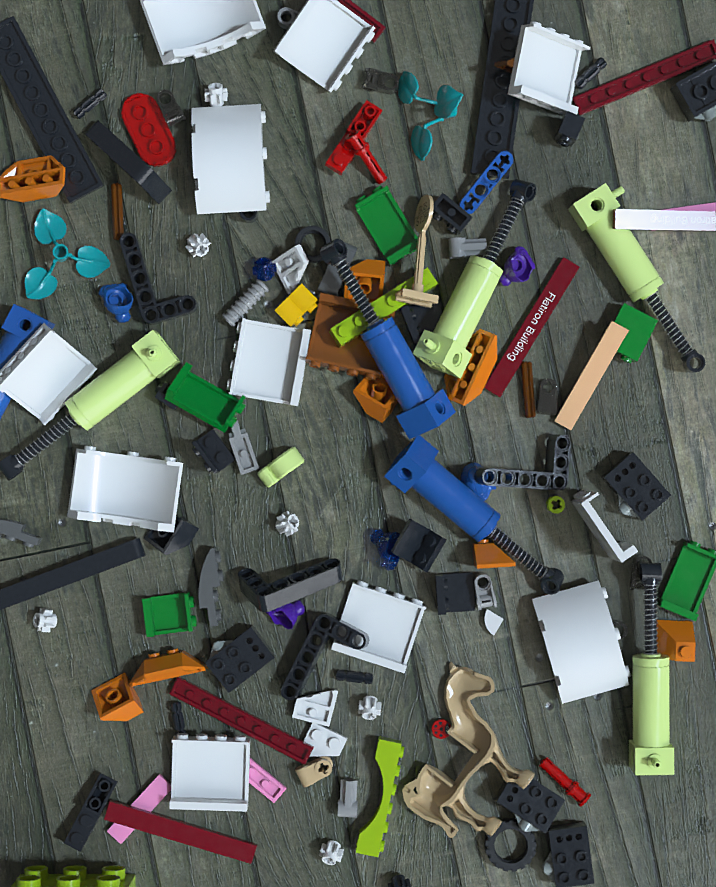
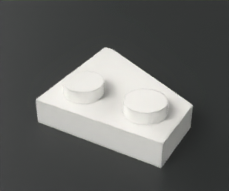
[272,244,309,294]
[292,689,338,727]

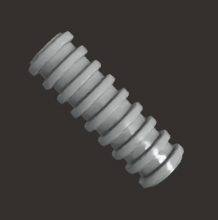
[222,279,269,327]

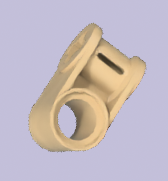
[295,756,333,787]

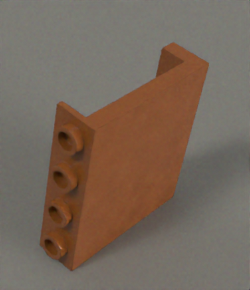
[306,293,395,381]

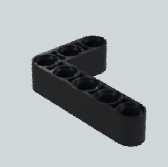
[84,120,172,204]
[120,232,198,325]
[474,434,571,490]
[238,558,342,612]
[281,613,370,700]

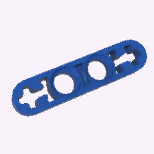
[460,150,513,214]

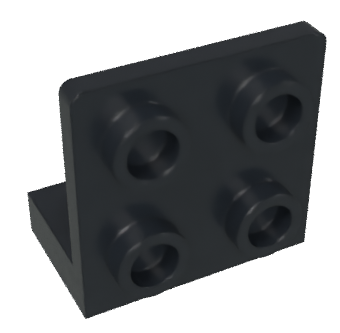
[400,303,442,345]
[192,429,236,474]
[391,519,447,573]
[435,572,475,615]

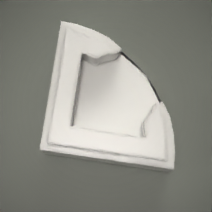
[484,609,503,635]

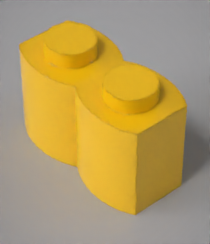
[274,283,318,327]

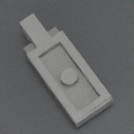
[229,420,260,475]

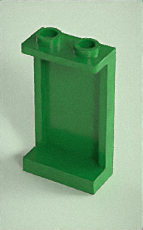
[354,185,418,266]
[165,362,246,433]
[657,540,716,622]

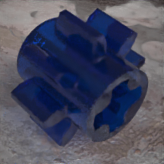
[252,257,277,281]

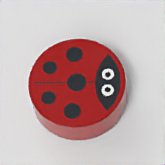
[431,719,451,739]

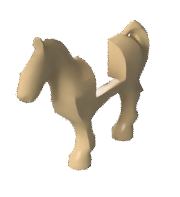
[402,662,535,838]

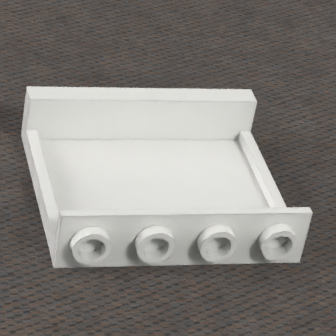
[273,0,375,92]
[508,22,590,116]
[227,318,311,406]
[0,323,97,425]
[571,490,638,563]
[331,580,426,673]
[169,733,250,812]

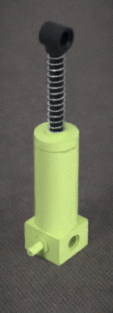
[413,179,537,379]
[568,183,705,373]
[0,330,181,481]
[629,563,674,775]

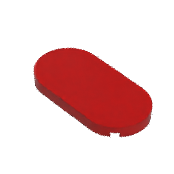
[121,93,176,167]

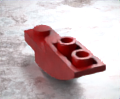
[325,100,383,175]

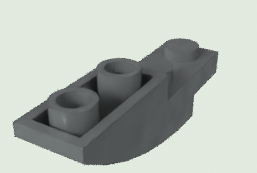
[0,519,42,548]
[199,547,224,627]

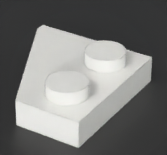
[304,723,347,757]

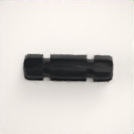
[575,57,607,89]
[73,88,107,119]
[336,670,373,684]
[170,702,186,736]

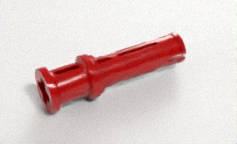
[345,129,387,184]
[539,757,591,807]

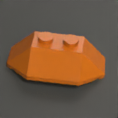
[0,155,65,202]
[444,329,497,406]
[129,648,207,687]

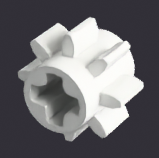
[204,83,228,107]
[185,233,211,257]
[276,511,299,537]
[33,608,57,632]
[358,696,382,720]
[319,840,344,865]

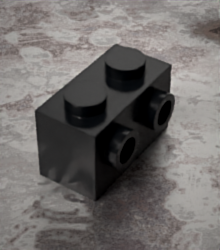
[432,193,472,235]

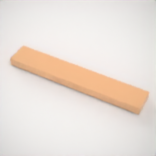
[554,320,629,430]

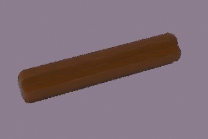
[111,183,124,240]
[521,361,536,418]

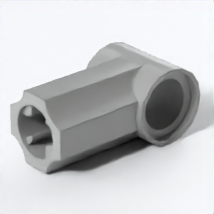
[448,237,487,259]
[338,778,358,818]

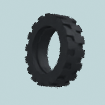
[484,818,537,872]

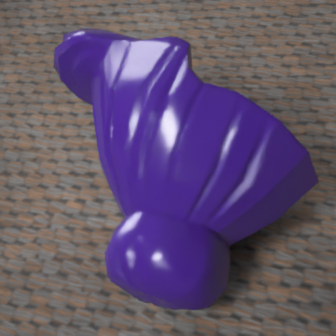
[499,246,535,286]
[266,600,305,630]

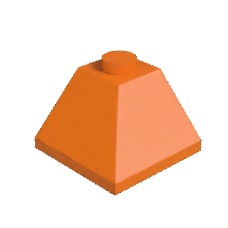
[344,259,385,303]
[353,374,398,423]
[473,539,516,569]
[657,620,696,662]
[91,673,144,721]

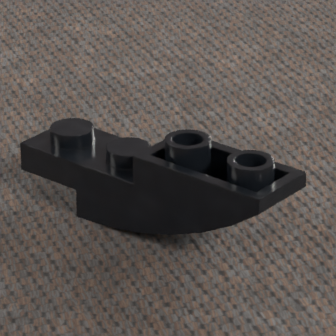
[64,773,118,852]

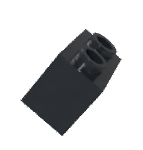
[554,111,585,147]

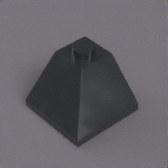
[143,513,199,555]

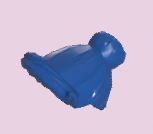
[98,283,133,323]
[461,462,496,501]

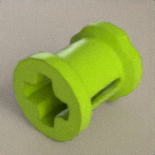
[546,496,565,513]

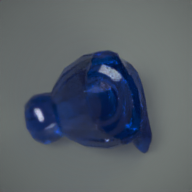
[370,529,400,571]

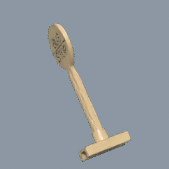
[395,194,439,308]

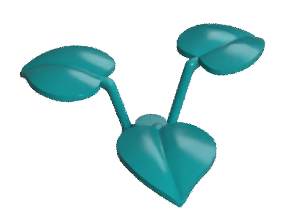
[398,71,463,161]
[25,209,110,299]

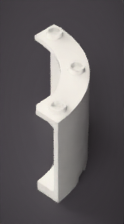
[140,0,266,65]
[191,104,270,214]
[67,446,183,532]
[532,580,631,704]

